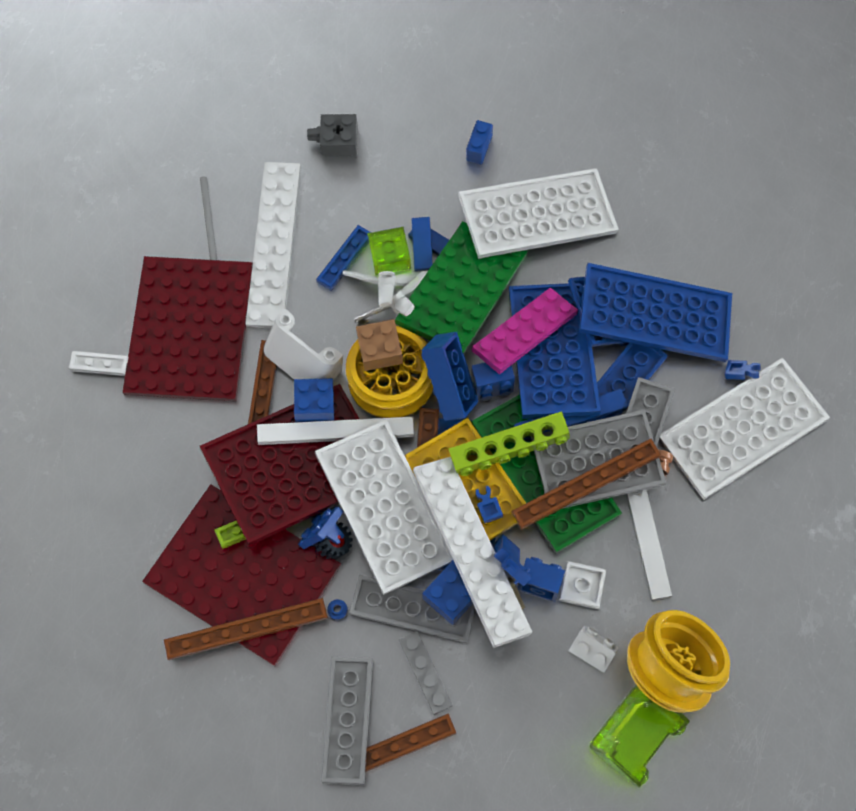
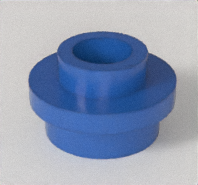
[327,599,348,620]

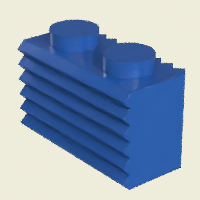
[466,120,493,165]

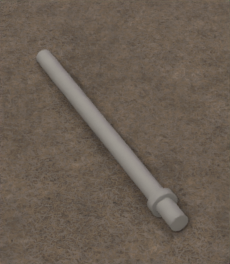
[200,177,217,260]

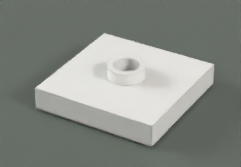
[559,561,606,610]

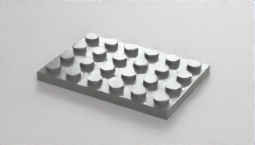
[530,410,666,509]

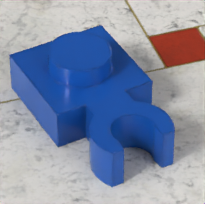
[725,360,761,380]
[476,486,503,524]

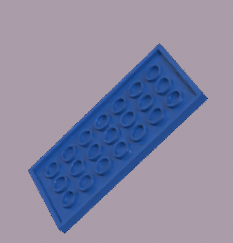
[578,263,732,362]
[508,283,601,419]

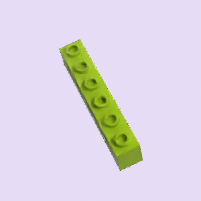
[449,411,570,476]

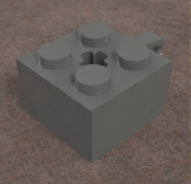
[307,114,358,156]

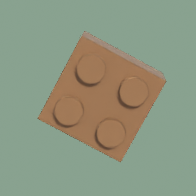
[356,319,403,371]

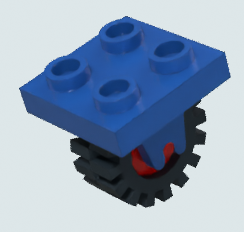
[298,506,353,559]

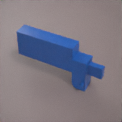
[494,534,532,586]

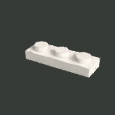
[69,351,129,376]

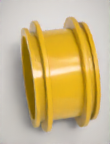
[346,326,433,418]
[627,610,730,713]

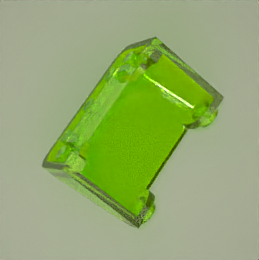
[590,685,690,788]

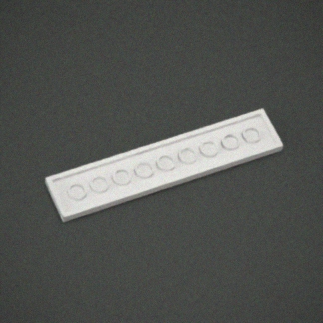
[246,162,301,329]
[413,457,532,648]

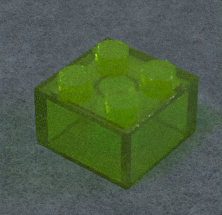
[367,226,411,275]

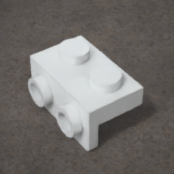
[569,626,619,673]

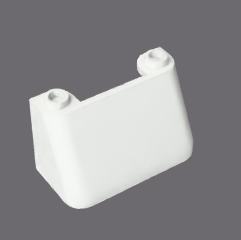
[264,308,343,381]

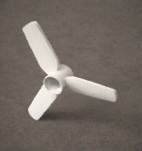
[343,270,428,307]
[354,271,428,322]

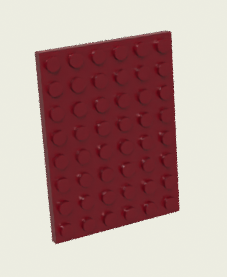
[123,256,253,402]
[199,384,360,546]
[142,484,342,666]

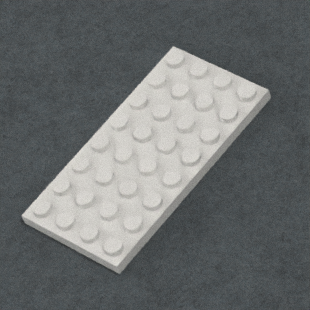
[458,168,619,259]
[659,358,830,500]
[315,420,453,595]

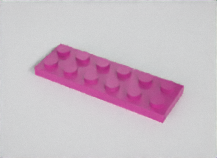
[472,288,578,374]

